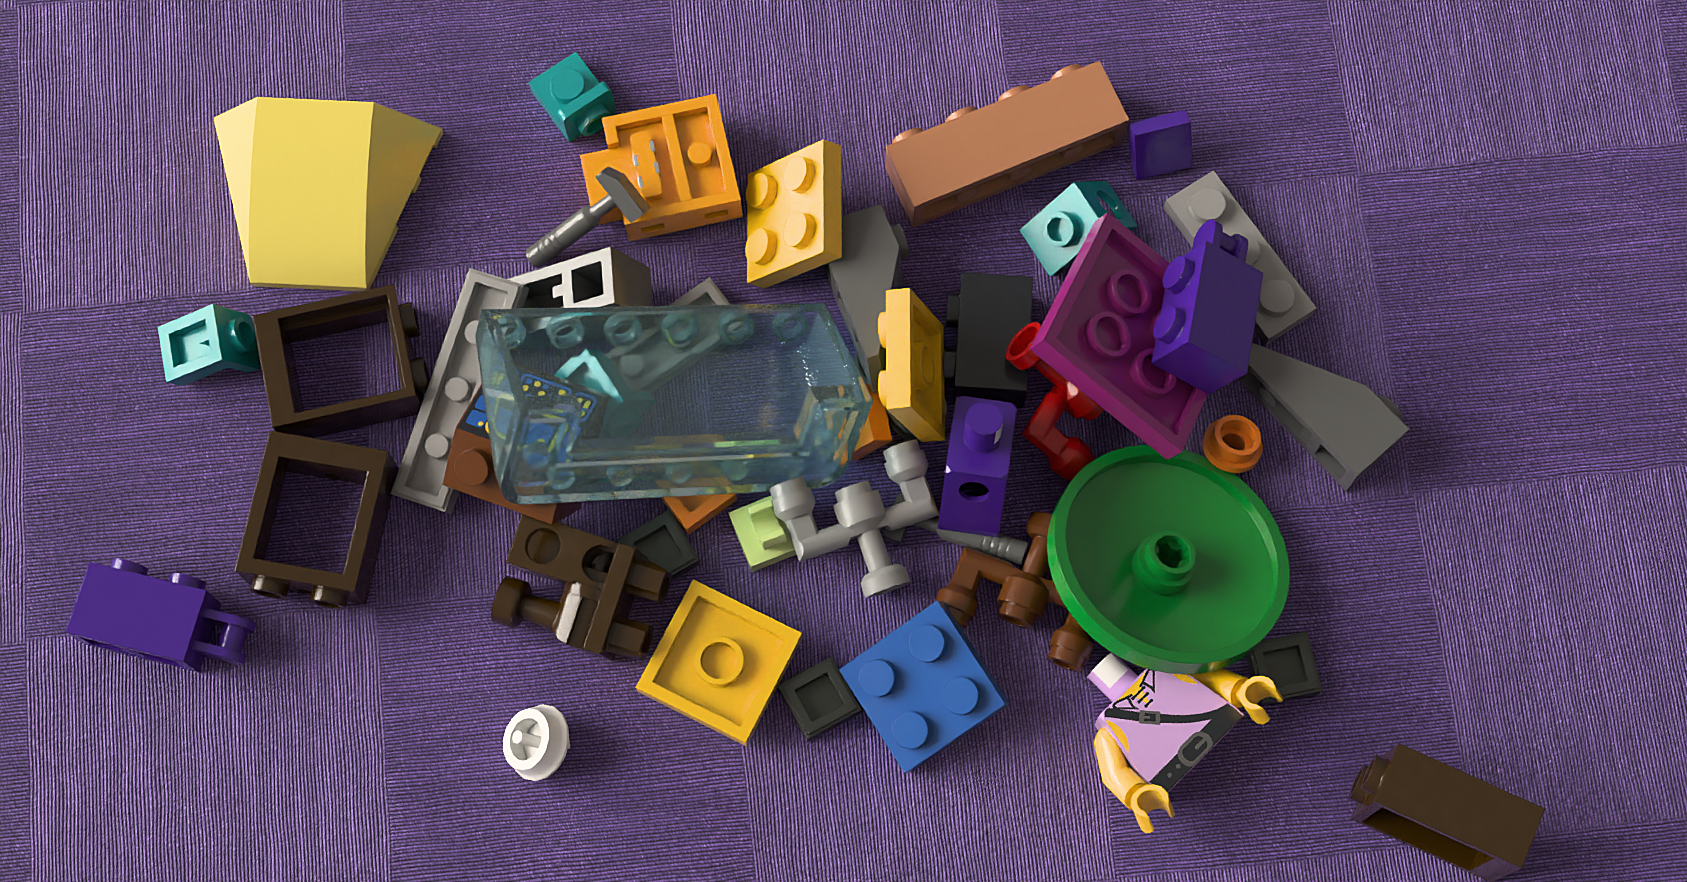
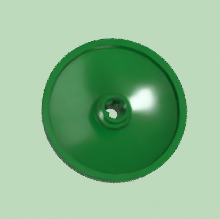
[1047,445,1290,675]

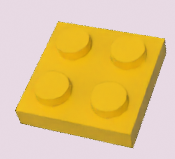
[745,139,842,288]
[878,288,945,442]
[636,579,803,747]

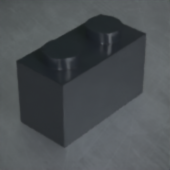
[943,272,1033,408]

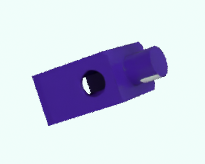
[938,396,1017,537]

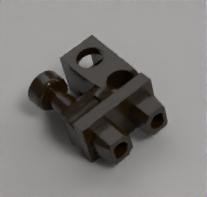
[491,514,672,661]

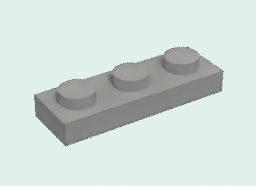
[1163,170,1317,346]

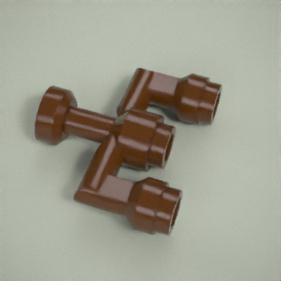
[934,511,1094,672]

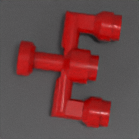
[1005,322,1104,482]

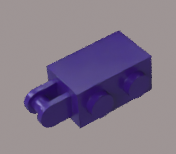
[1151,219,1263,394]
[65,558,256,673]

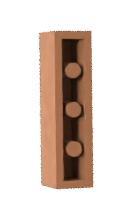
[885,61,1129,228]

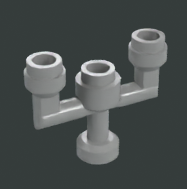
[769,439,939,598]

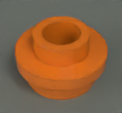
[1202,415,1263,473]

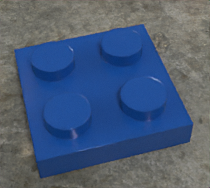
[839,600,1011,773]

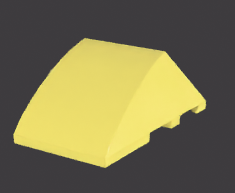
[214,97,443,291]

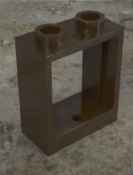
[252,284,430,438]
[234,431,399,610]
[1349,743,1545,882]

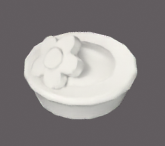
[503,704,570,781]

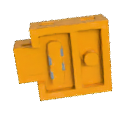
[580,94,743,242]

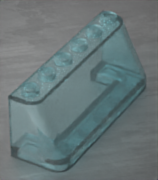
[475,303,874,505]

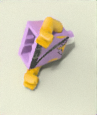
[1088,652,1283,833]

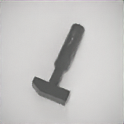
[526,166,651,268]
[883,492,1029,565]

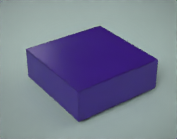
[1128,110,1192,180]

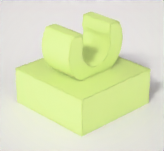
[728,496,797,572]

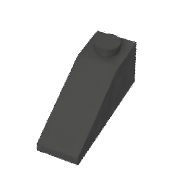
[822,204,910,394]
[507,247,654,346]
[1237,343,1409,491]

